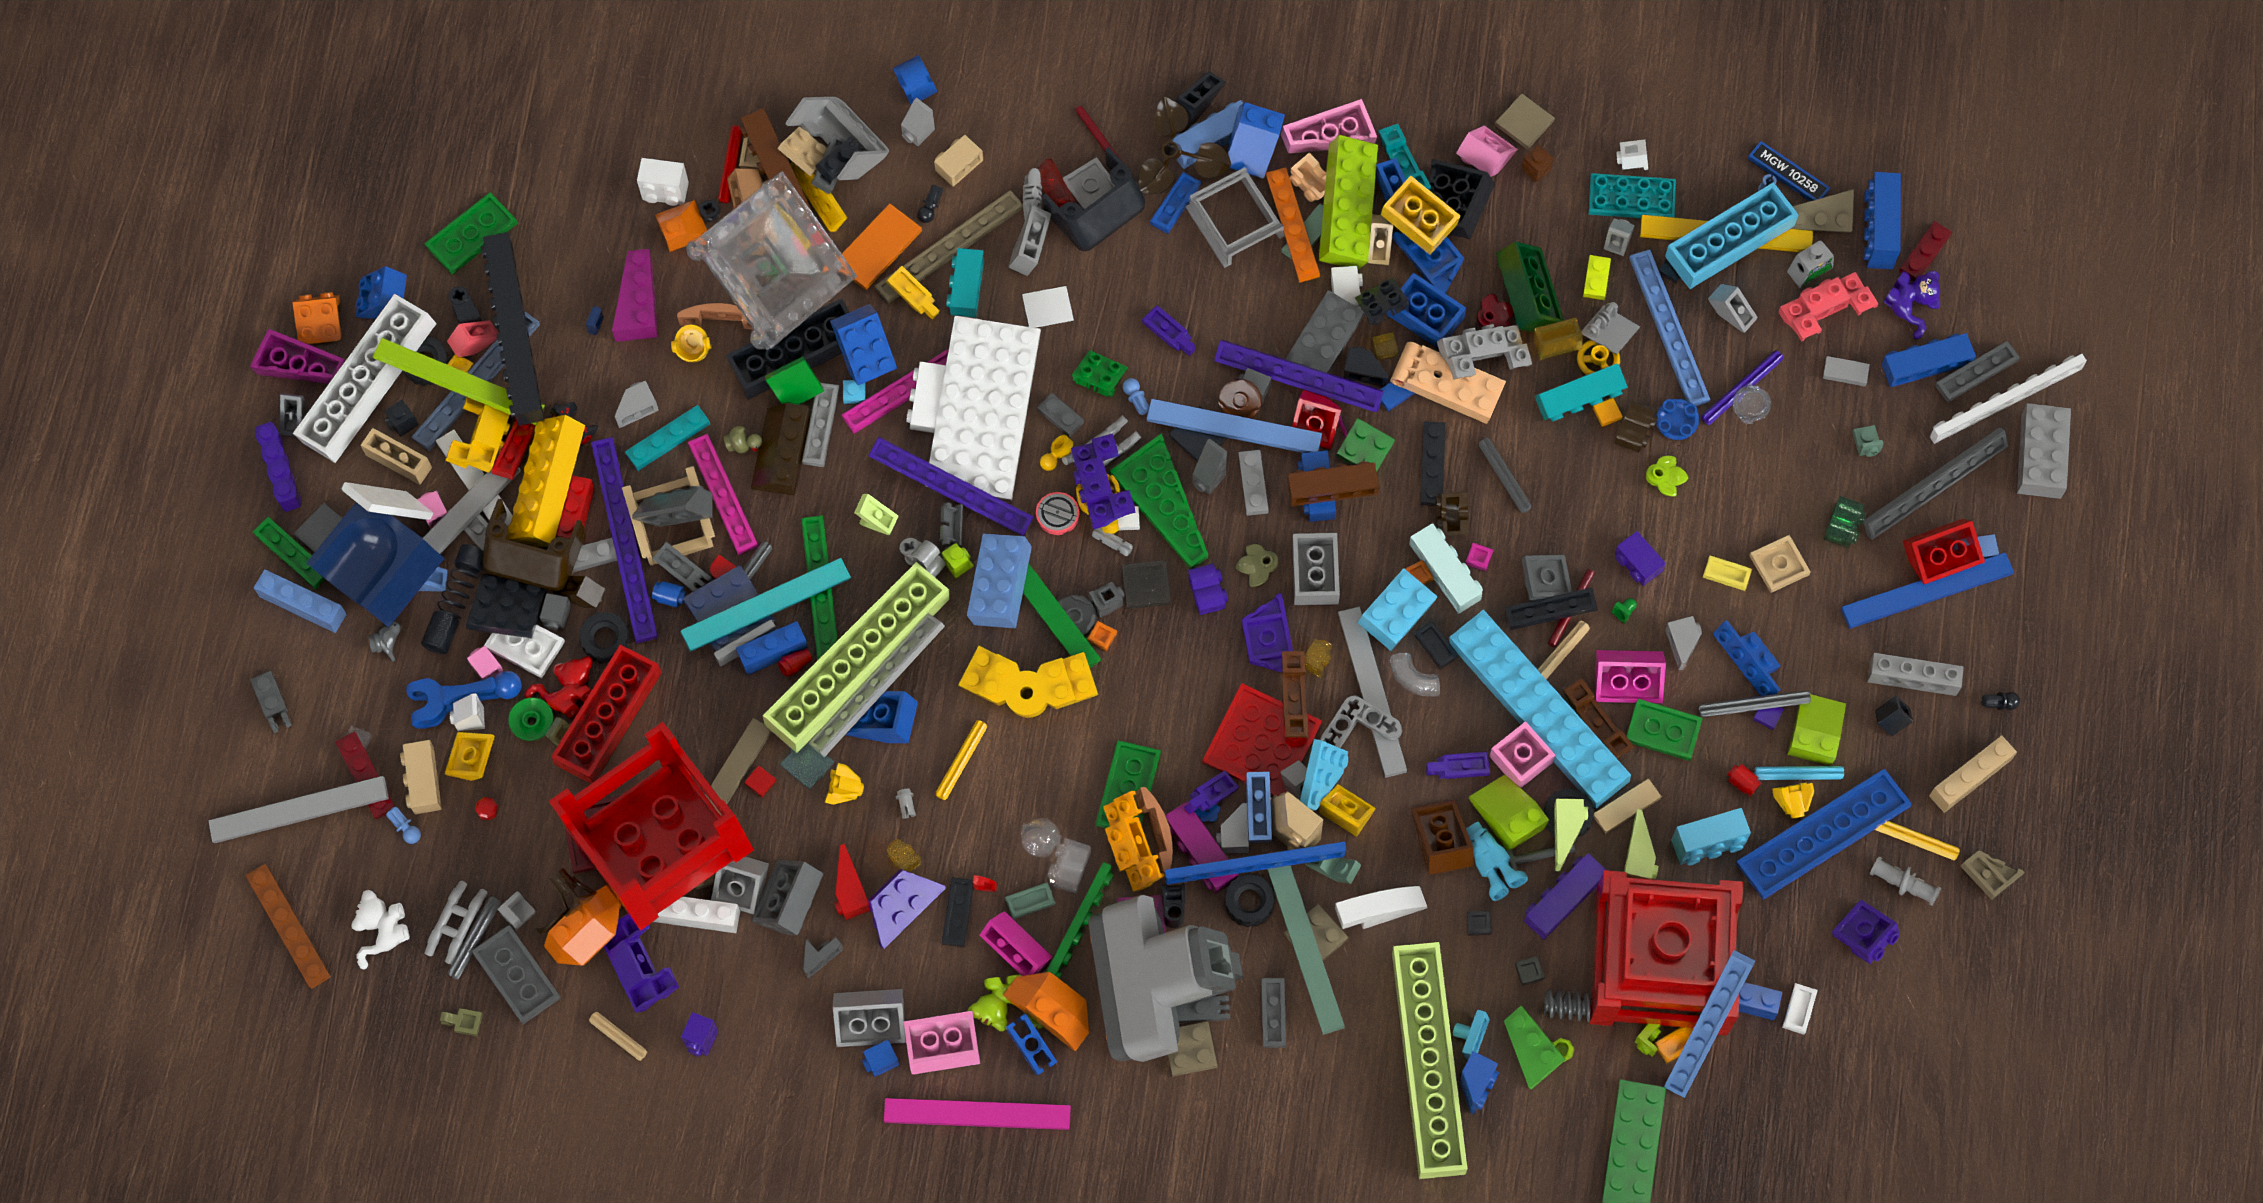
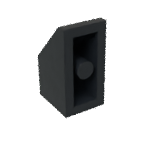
[1344,347,1388,387]

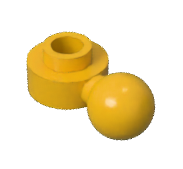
[1040,435,1073,471]

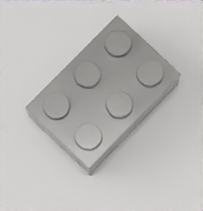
[1292,533,1340,605]

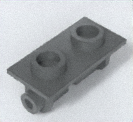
[939,503,963,550]

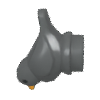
[368,622,401,662]

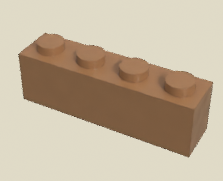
[727,168,777,254]

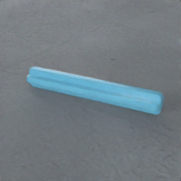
[1754,766,1844,780]

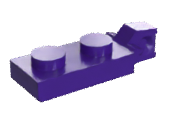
[1142,305,1195,356]
[1426,752,1490,779]
[1184,771,1239,814]

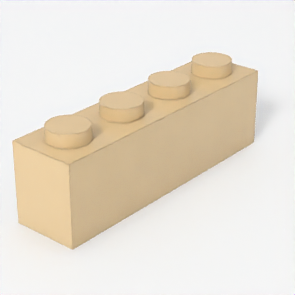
[1929,736,2017,813]

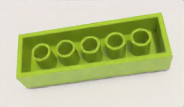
[1319,135,1378,270]

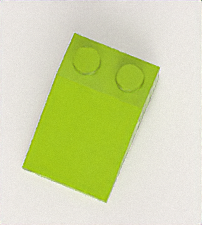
[1787,694,1846,766]
[1469,775,1549,851]

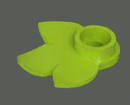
[1646,456,1688,497]

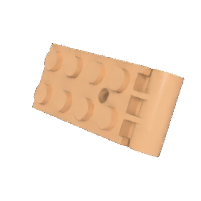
[1390,342,1506,424]

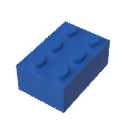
[1387,273,1466,349]
[830,304,897,385]

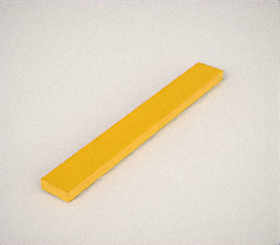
[1640,215,1813,252]

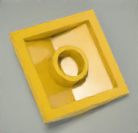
[445,732,495,781]

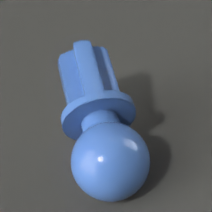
[1123,378,1149,415]
[386,807,421,844]

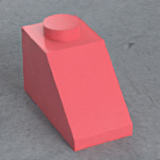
[447,320,499,357]

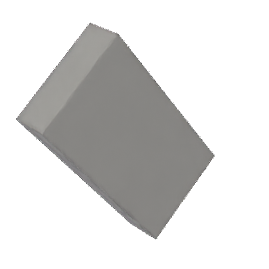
[1822,356,1870,386]

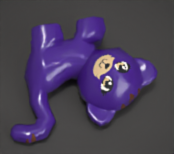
[1883,271,1940,339]

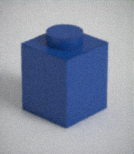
[862,1040,899,1077]

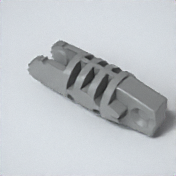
[1023,168,1042,220]

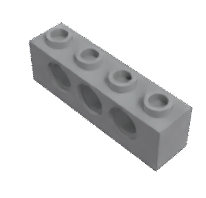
[1867,653,1964,696]

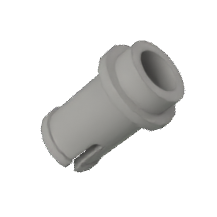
[896,789,916,819]

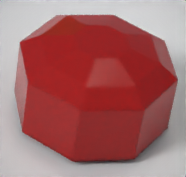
[475,797,499,821]

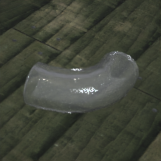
[1389,653,1440,697]

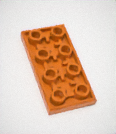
[833,204,922,290]

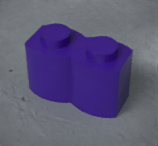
[1188,564,1228,615]

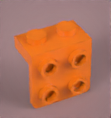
[292,292,342,344]

